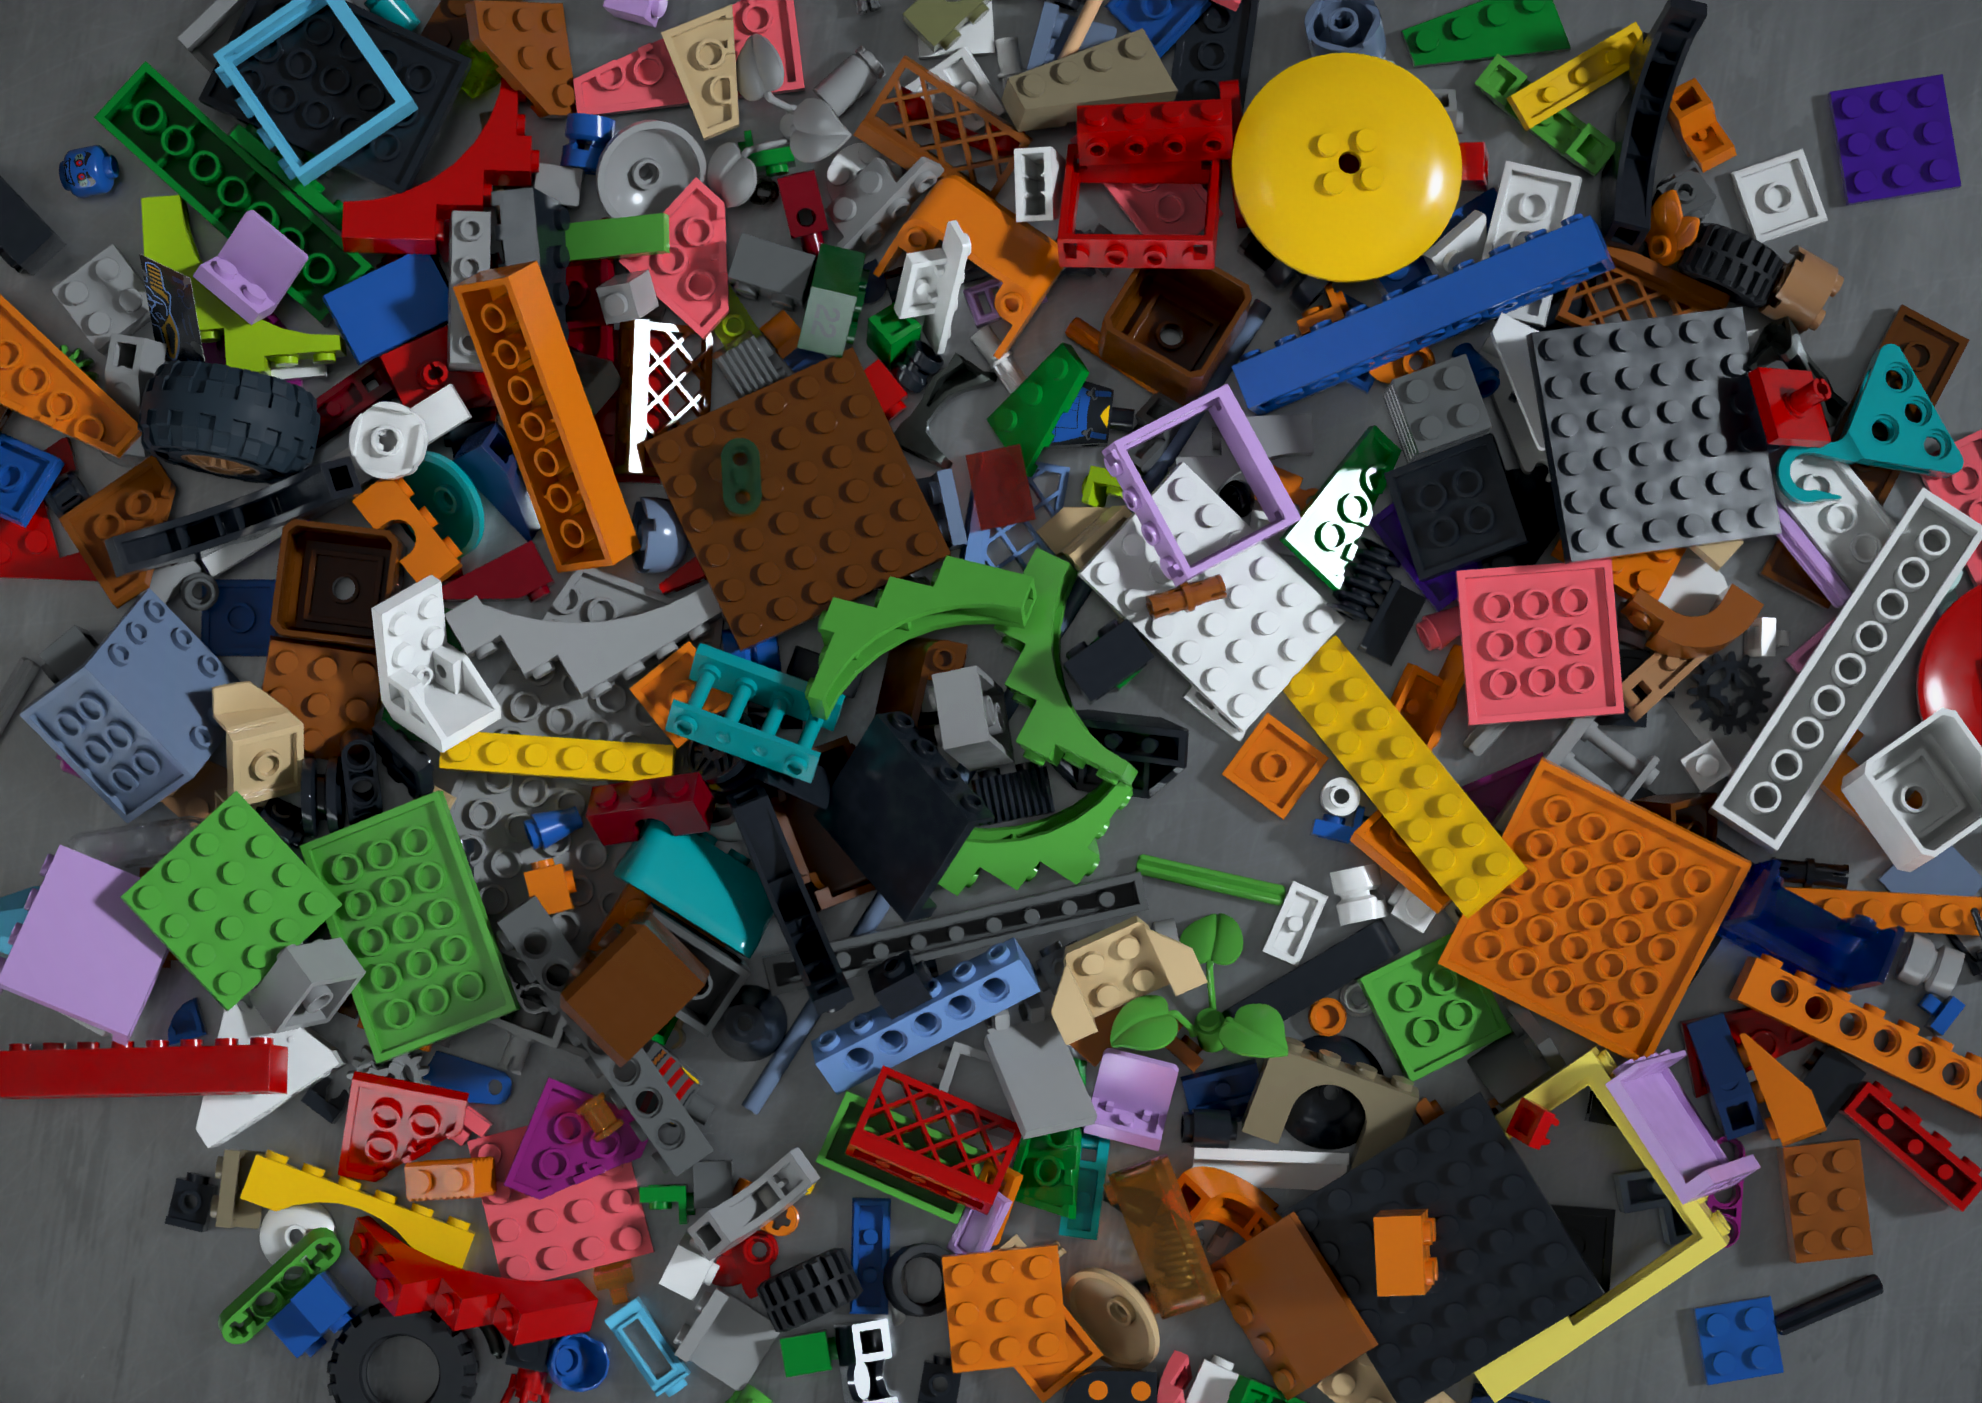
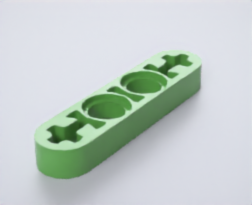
[218,1227,341,1344]

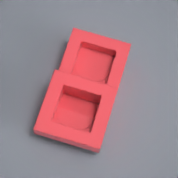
[1157,1350,1193,1403]

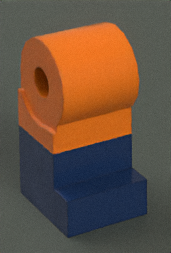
[759,309,827,374]

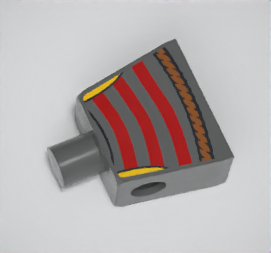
[625,1041,716,1127]

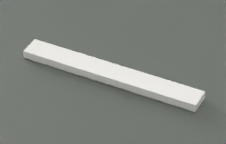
[202,384,472,577]

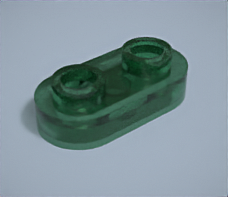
[721,438,762,517]

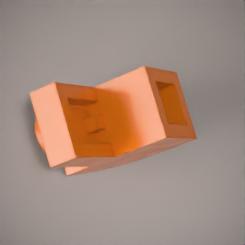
[1667,78,1737,173]

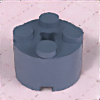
[1304,0,1386,59]

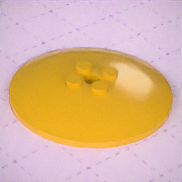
[1231,53,1462,283]

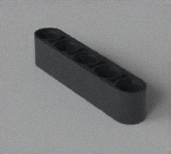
[1221,918,1401,1021]

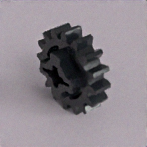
[1687,651,1772,736]

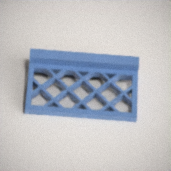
[959,450,1070,571]

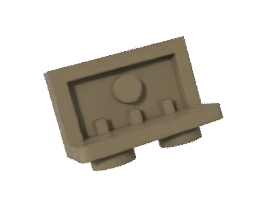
[210,1148,266,1229]

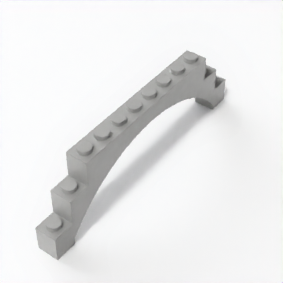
[445,584,726,700]

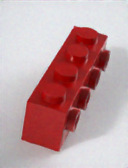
[1077,99,1233,166]
[1838,1080,1982,1212]

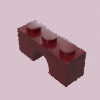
[586,772,716,846]

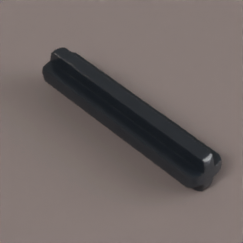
[1775,1274,1884,1335]

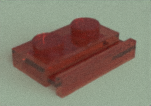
[965,444,1036,531]

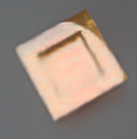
[593,1258,635,1306]

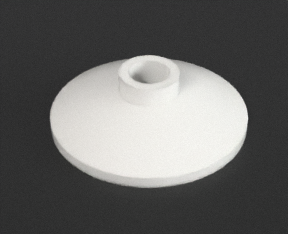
[260,1202,337,1274]

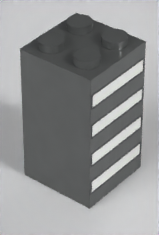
[1382,354,1492,464]

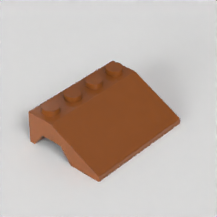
[1205,1212,1378,1401]

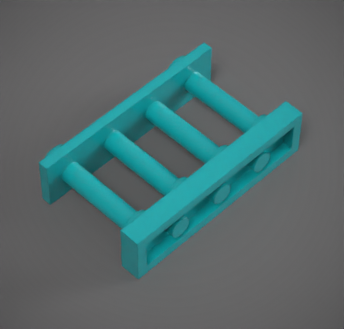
[665,643,845,783]

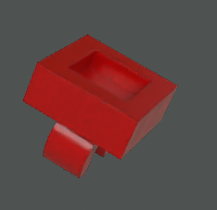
[1506,1097,1560,1150]

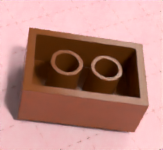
[1776,1138,1873,1264]

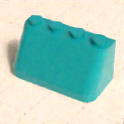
[613,818,774,959]

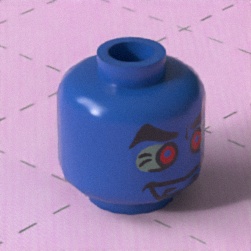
[59,145,119,198]

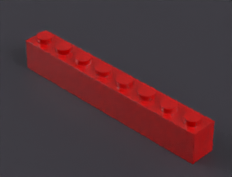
[0,1037,288,1100]

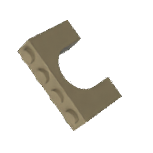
[1241,1037,1420,1170]

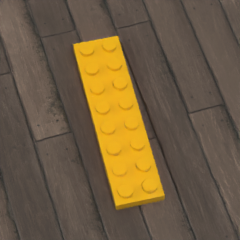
[1282,635,1528,918]

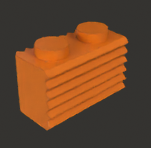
[404,1157,497,1202]

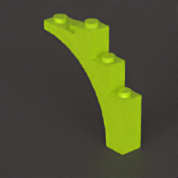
[141,195,347,376]

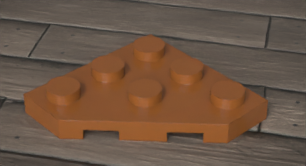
[465,0,577,119]
[59,455,176,609]

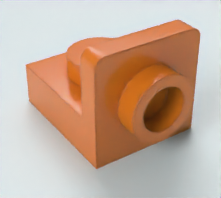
[1297,283,1349,337]

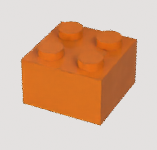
[1373,1209,1438,1297]

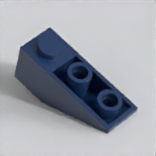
[452,422,541,542]
[1686,1012,1765,1140]

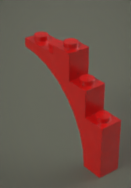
[342,77,540,255]
[348,1216,598,1346]

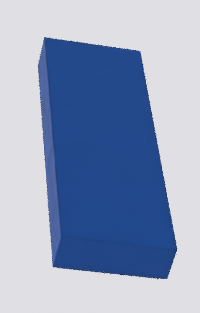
[850,1197,891,1315]

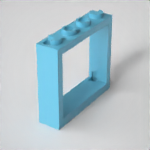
[213,0,419,187]

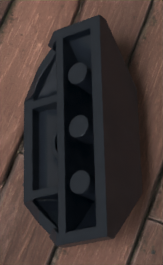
[1050,709,1189,799]

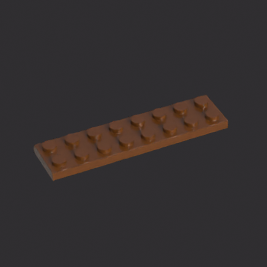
[1758,304,1970,610]

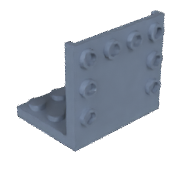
[19,588,241,824]

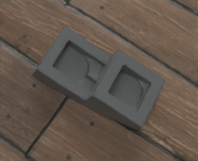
[1127,392,1183,476]

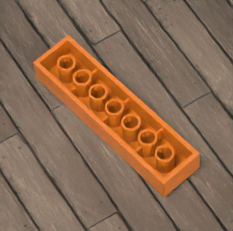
[453,260,641,573]

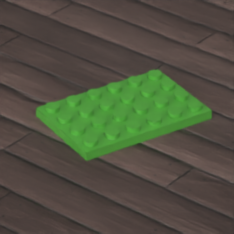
[299,791,521,1064]

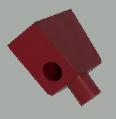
[777,169,829,256]

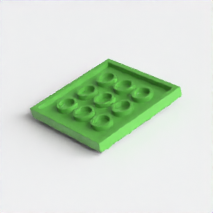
[120,791,342,1011]

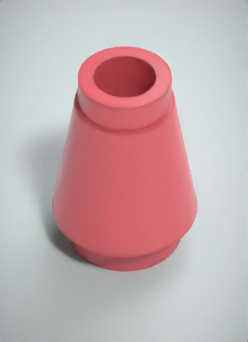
[1416,606,1461,651]

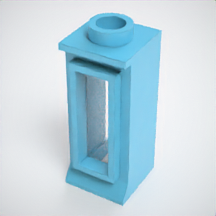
[604,1296,691,1397]

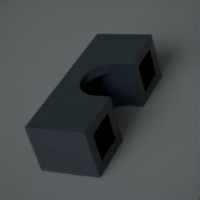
[834,1319,898,1403]

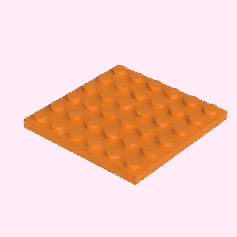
[1438,757,1752,1061]

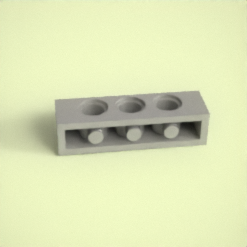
[447,210,491,372]

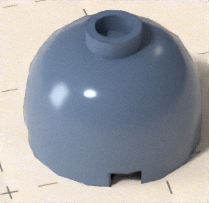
[632,497,691,574]

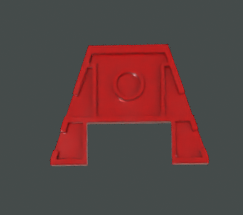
[0,437,98,582]

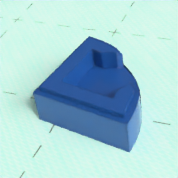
[168,997,208,1045]

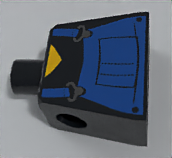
[1045,381,1135,449]

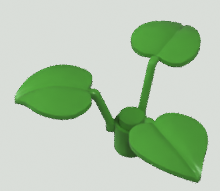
[1110,913,1289,1058]

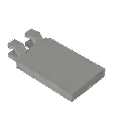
[983,993,1097,1140]

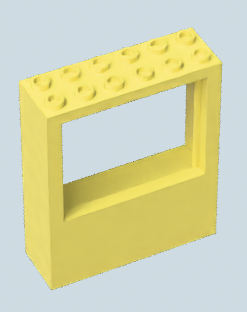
[1474,1046,1731,1403]

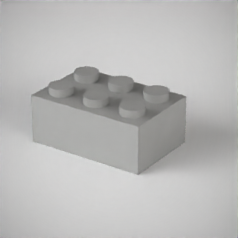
[928,665,1015,771]

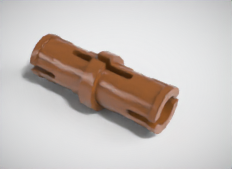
[1146,574,1227,620]

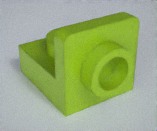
[1082,465,1147,507]

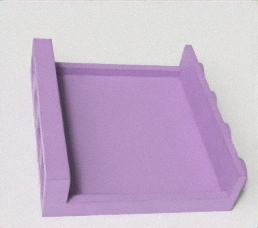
[0,845,169,1046]
[1605,1049,1761,1204]

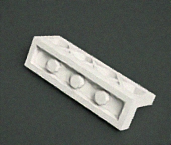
[1192,1147,1349,1190]

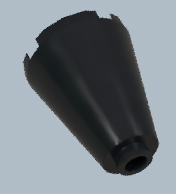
[712,985,787,1061]

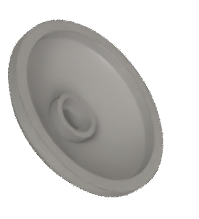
[595,120,707,218]

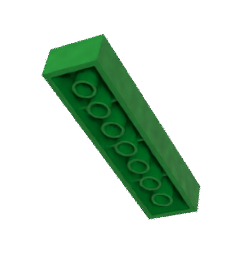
[94,61,375,328]

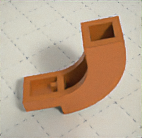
[1163,1166,1282,1241]

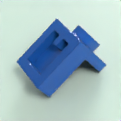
[1310,805,1370,846]

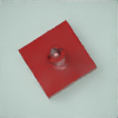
[379,325,482,408]
[1748,367,1832,448]

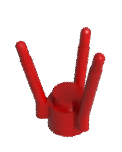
[500,1367,553,1403]

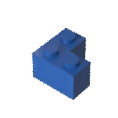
[266,1270,359,1358]

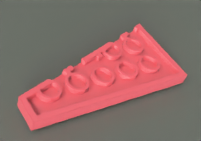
[573,0,805,116]

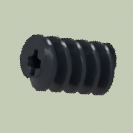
[1326,537,1401,622]

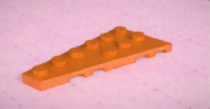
[0,294,142,458]

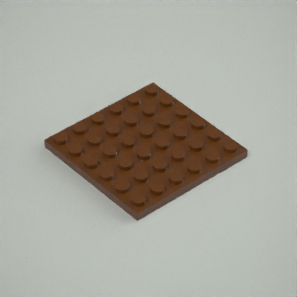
[643,347,951,652]

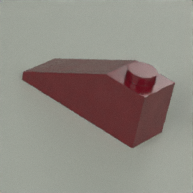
[442,540,556,603]

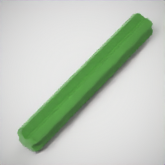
[1135,854,1286,906]

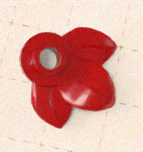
[712,1230,779,1299]

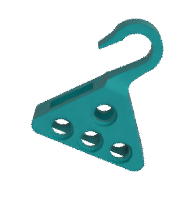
[1775,344,1964,504]

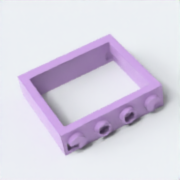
[1102,383,1302,587]

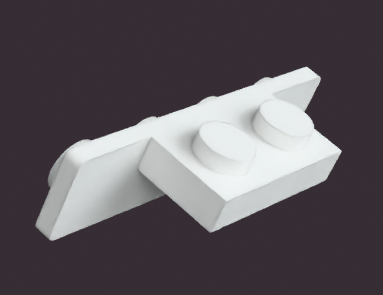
[894,220,971,355]

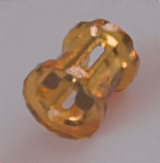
[574,1091,624,1143]

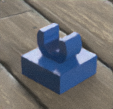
[1917,993,1966,1036]

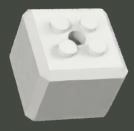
[1841,708,1982,872]

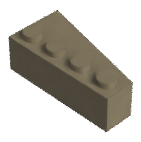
[1001,28,1178,132]

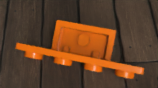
[1390,644,1465,751]

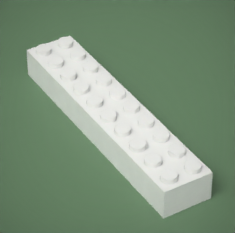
[1708,487,1982,855]

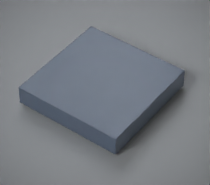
[1877,846,1982,935]

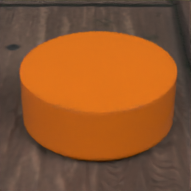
[1308,998,1347,1036]

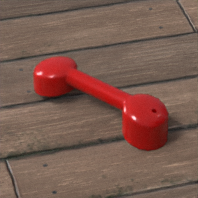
[894,86,1026,157]

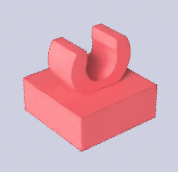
[452,1104,494,1146]

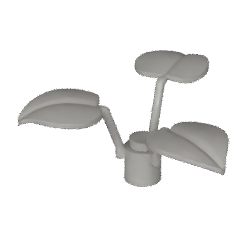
[707,34,852,209]

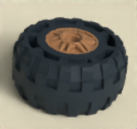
[137,360,321,484]

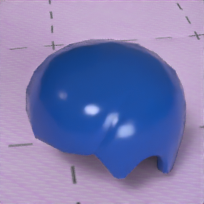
[546,1333,610,1392]

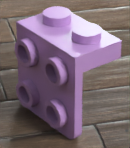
[1083,1048,1179,1151]

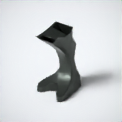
[1747,316,1850,428]
[894,352,998,470]

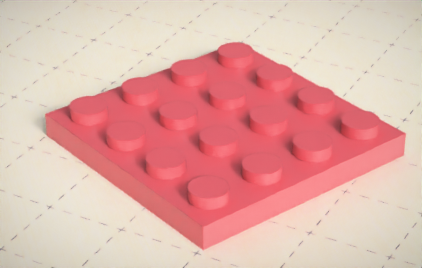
[1456,559,1624,726]
[467,1103,655,1281]

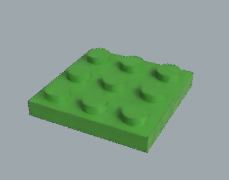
[1357,932,1511,1082]

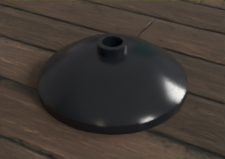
[1284,1035,1384,1150]

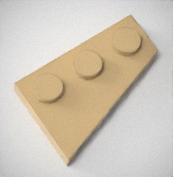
[661,4,740,141]

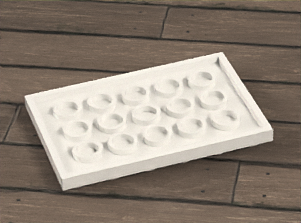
[1077,462,1346,732]

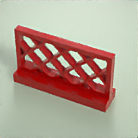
[845,1065,1021,1215]

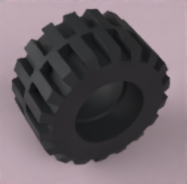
[1677,223,1784,307]
[756,1248,863,1332]

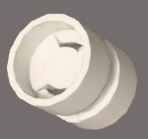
[1330,863,1389,926]

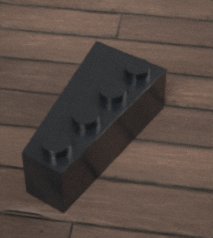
[491,187,570,342]

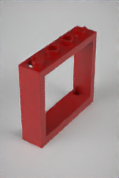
[1057,144,1223,269]

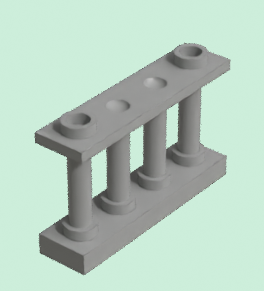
[1491,716,1660,836]

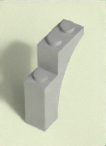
[1168,414,1314,493]

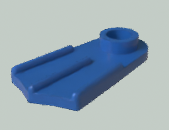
[423,1051,513,1105]

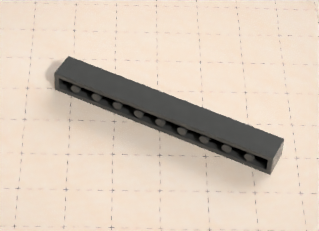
[762,871,1149,996]

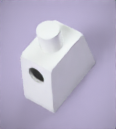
[1014,146,1066,222]

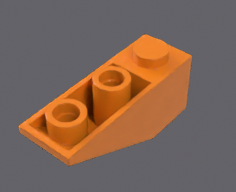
[1736,1033,1827,1147]

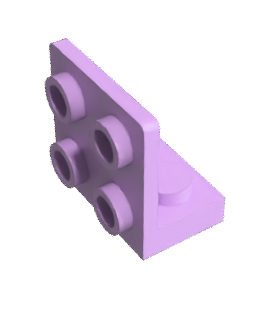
[193,210,309,325]

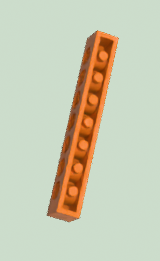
[1729,953,1982,1119]

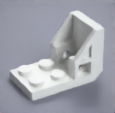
[371,575,501,753]

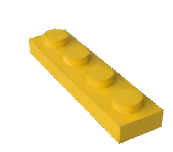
[1506,21,1642,131]

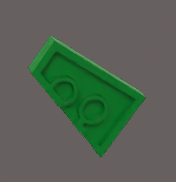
[986,342,1090,477]

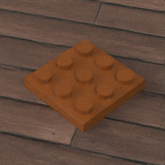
[261,635,380,760]

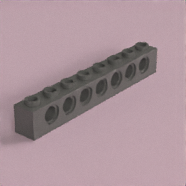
[495,895,714,1177]

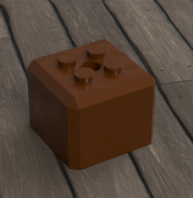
[1098,266,1252,406]
[270,519,407,650]
[560,912,710,1068]

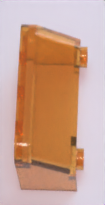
[1103,1151,1222,1320]

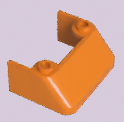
[873,175,1064,360]

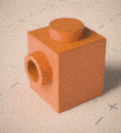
[524,858,577,915]

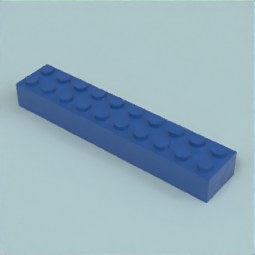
[1232,213,1615,416]

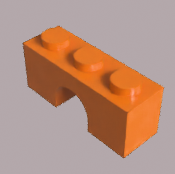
[352,477,463,583]

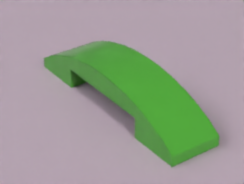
[1474,54,1615,177]

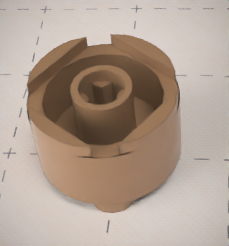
[1758,245,1844,334]

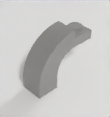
[687,1147,821,1261]

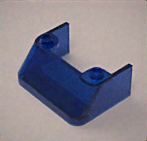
[1716,859,1905,992]

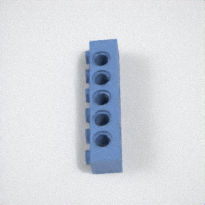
[811,937,1041,1095]

